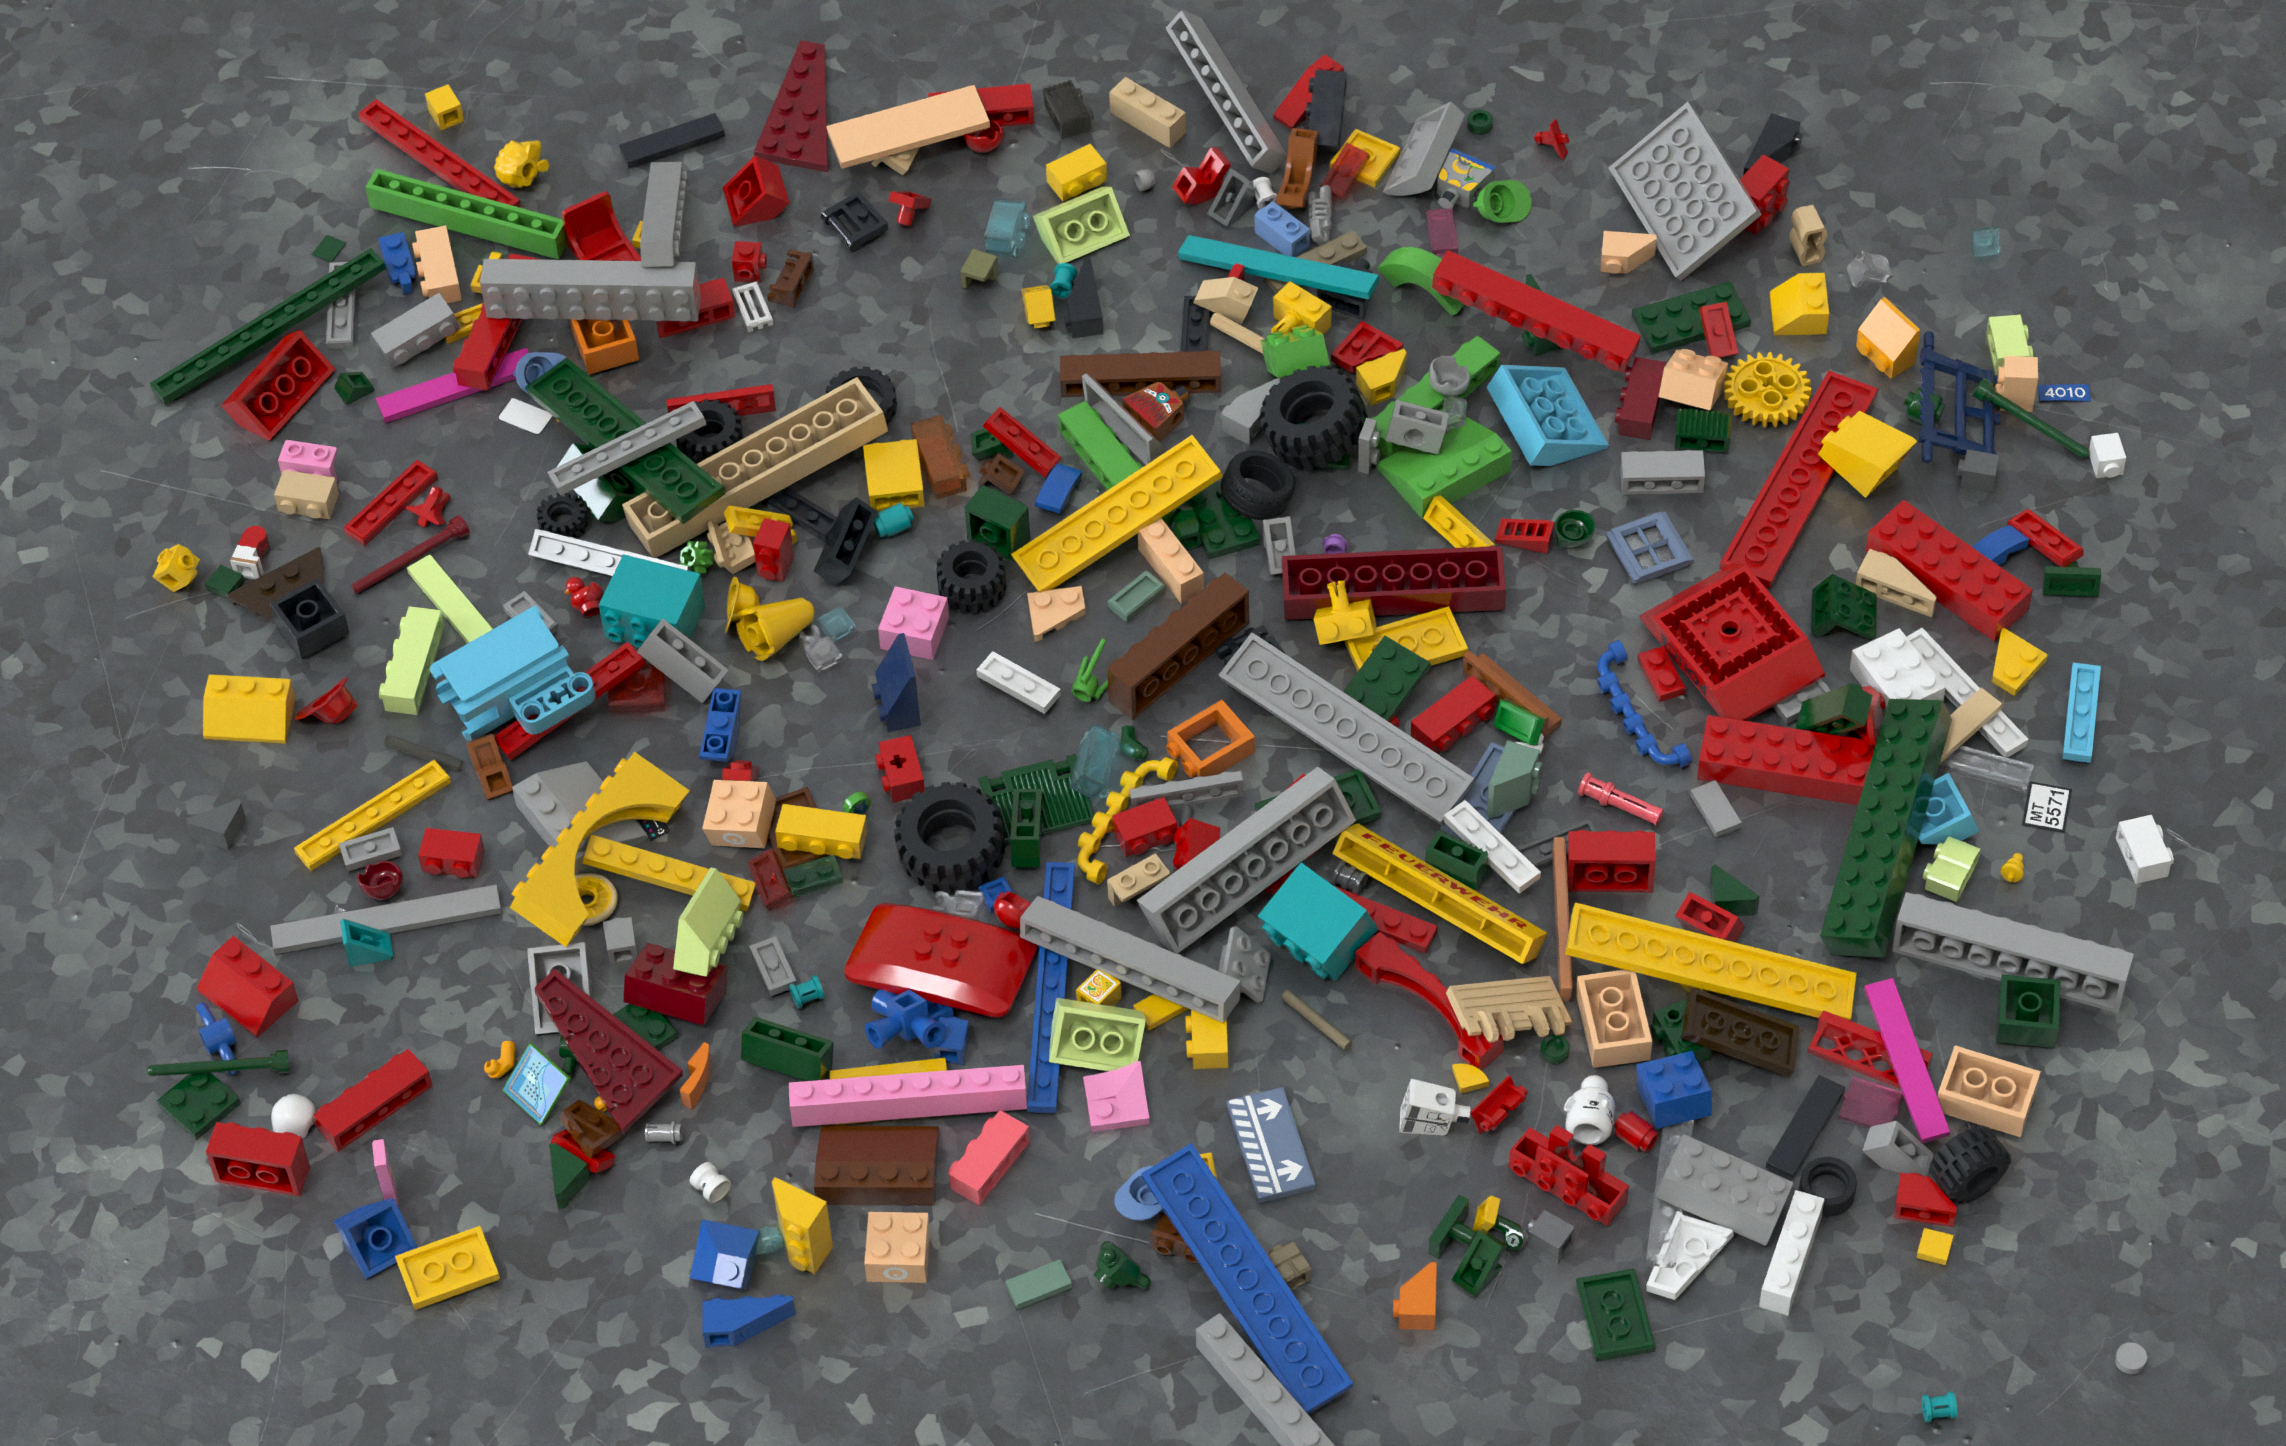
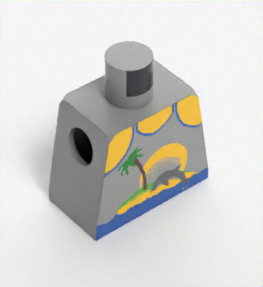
[1437,148,1496,210]

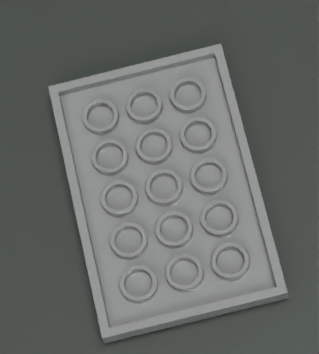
[1609,102,1762,281]

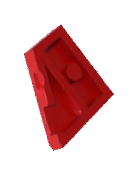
[1331,321,1404,373]

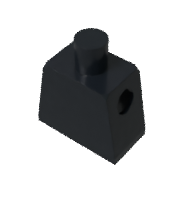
[1317,258,1374,321]

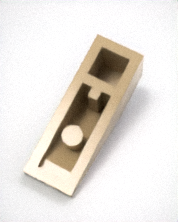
[1856,549,1937,618]

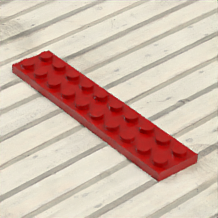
[1720,370,1878,588]

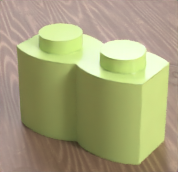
[1922,836,1981,902]

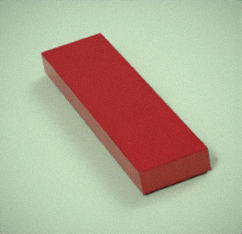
[343,460,438,546]

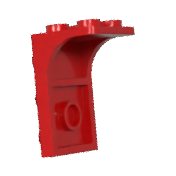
[562,191,641,261]

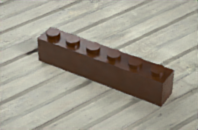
[1060,350,1221,398]

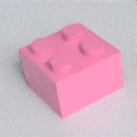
[878,586,949,660]

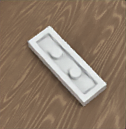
[976,651,1061,714]

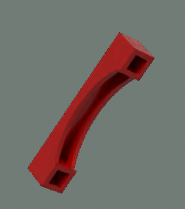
[1355,932,1504,1071]

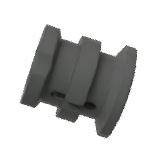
[1331,860,1368,895]

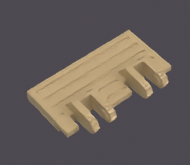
[1446,976,1572,1043]

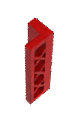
[666,384,776,416]
[1808,1010,1933,1089]

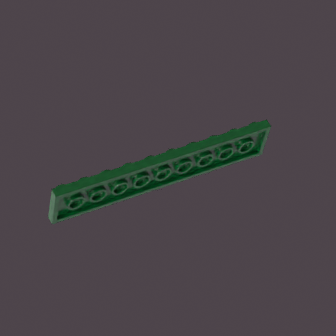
[525,358,726,524]

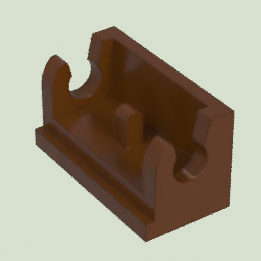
[767,250,814,308]

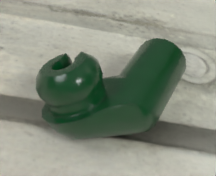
[1120,725,1149,761]
[1492,1214,1525,1251]

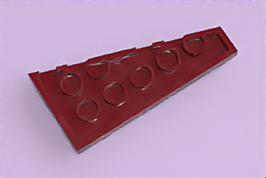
[754,40,828,172]
[535,969,683,1134]

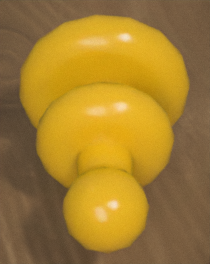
[2000,853,2024,883]

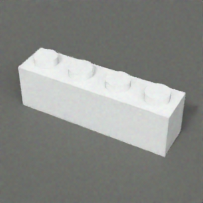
[1759,1190,1824,1316]

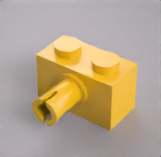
[1271,281,1331,334]
[1314,581,1376,645]

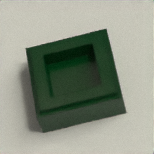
[205,564,244,599]

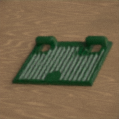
[978,754,1094,844]

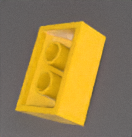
[203,674,296,744]
[772,1177,833,1274]

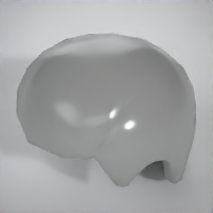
[1429,356,1470,397]

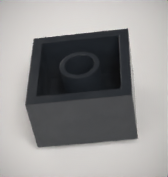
[270,578,350,659]

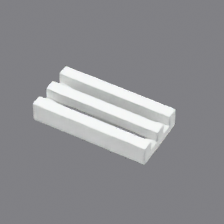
[732,281,773,332]

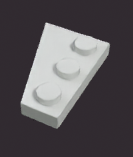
[1647,1213,1733,1300]

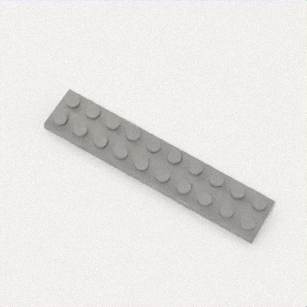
[1218,633,1475,826]

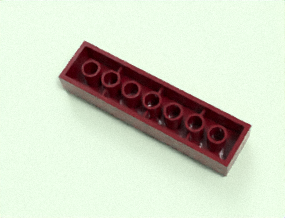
[1282,546,1506,620]

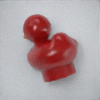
[564,577,604,618]

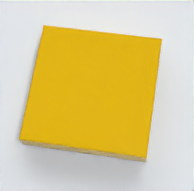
[1330,129,1401,188]

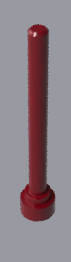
[351,515,470,594]

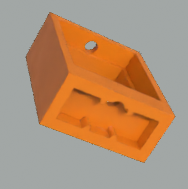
[1166,700,1255,778]

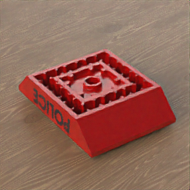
[1639,563,1825,721]

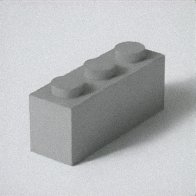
[371,293,460,369]
[1620,450,1705,495]
[637,619,728,703]

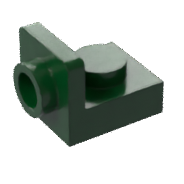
[971,428,1013,460]

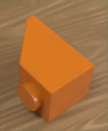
[1393,1262,1437,1330]

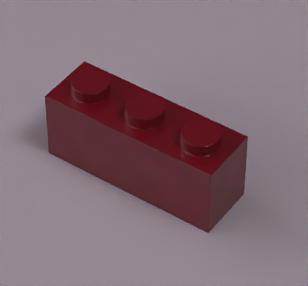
[1615,357,1666,440]

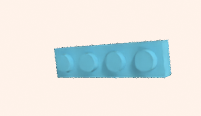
[2062,662,2101,763]

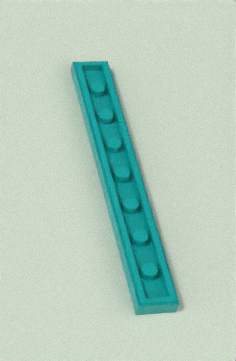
[1178,235,1380,299]

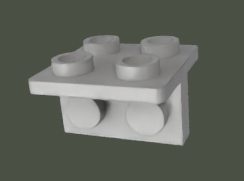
[1218,926,1271,1003]

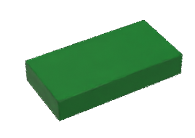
[1493,700,1545,745]

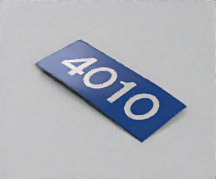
[2038,384,2091,401]

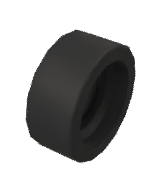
[1799,1156,1857,1216]

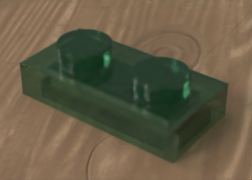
[780,855,843,899]

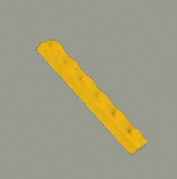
[582,834,756,912]

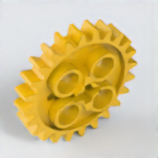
[1723,352,1811,428]

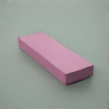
[372,1139,399,1208]

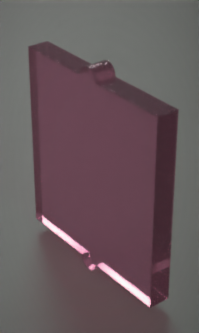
[1838,1077,1903,1128]

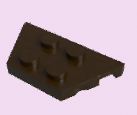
[226,547,324,625]

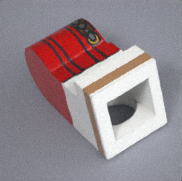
[230,526,270,580]

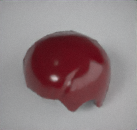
[357,861,403,900]

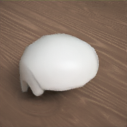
[271,1094,316,1138]

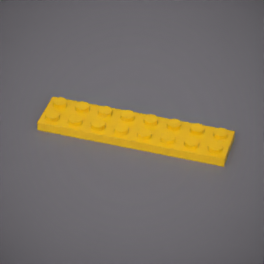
[1011,435,1223,593]

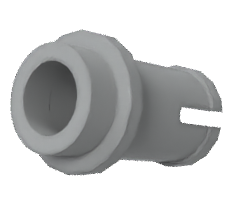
[645,1121,683,1144]

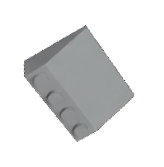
[512,761,648,875]

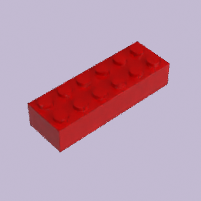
[1866,499,2033,642]
[1697,715,1875,805]

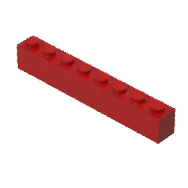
[1432,250,1641,374]

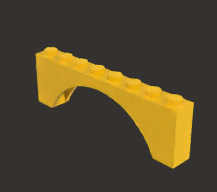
[510,752,690,947]

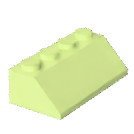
[673,867,743,977]

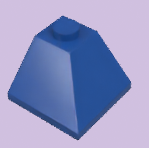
[333,1198,418,1279]
[690,1219,761,1290]

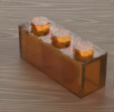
[911,415,970,500]

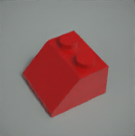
[722,156,790,227]

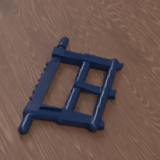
[1918,331,2000,463]

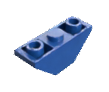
[699,688,741,762]

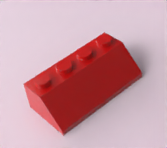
[220,330,335,440]

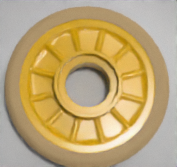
[575,873,618,926]

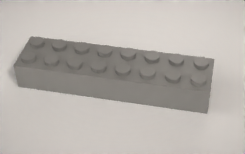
[480,259,701,322]
[1137,767,1356,954]
[1892,892,2134,1013]

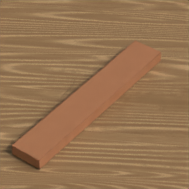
[1552,837,1573,1002]

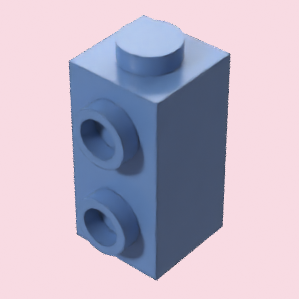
[1254,201,1310,257]

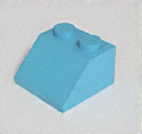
[1919,773,1980,844]

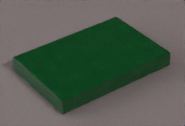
[1576,1268,1656,1362]

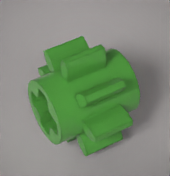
[680,541,713,574]

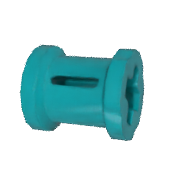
[1050,263,1078,298]
[788,975,825,1009]
[1921,1391,1957,1422]

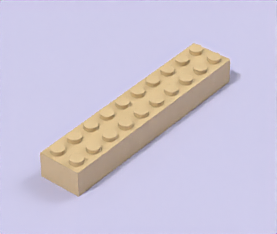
[622,377,888,558]

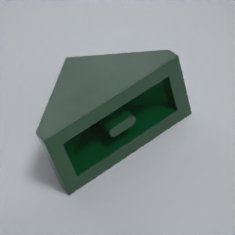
[1709,864,1760,916]
[549,1143,591,1209]

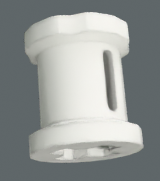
[1253,177,1278,209]

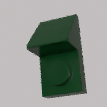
[1452,1229,1507,1297]

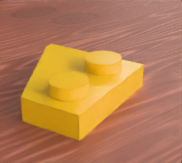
[1992,628,2048,696]

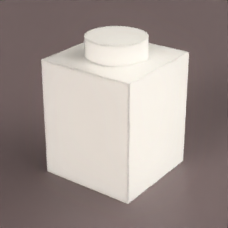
[2089,433,2126,478]

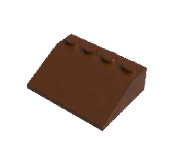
[814,1126,939,1206]

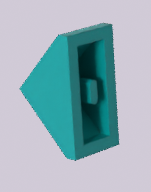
[340,919,393,967]

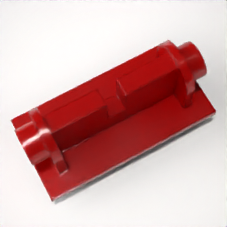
[1470,1075,1528,1134]

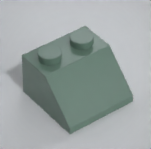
[1487,741,1543,818]

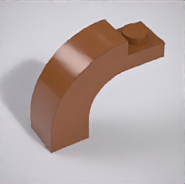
[1277,128,1319,209]

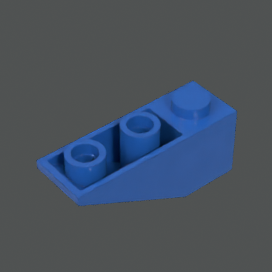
[702,1294,795,1348]

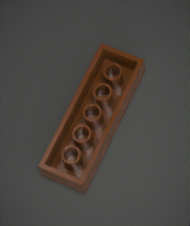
[1107,572,1249,720]

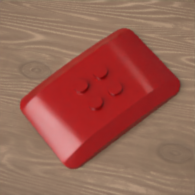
[844,903,1037,1017]

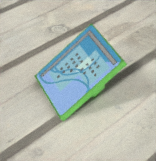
[503,1043,570,1125]

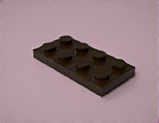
[1682,987,1799,1077]

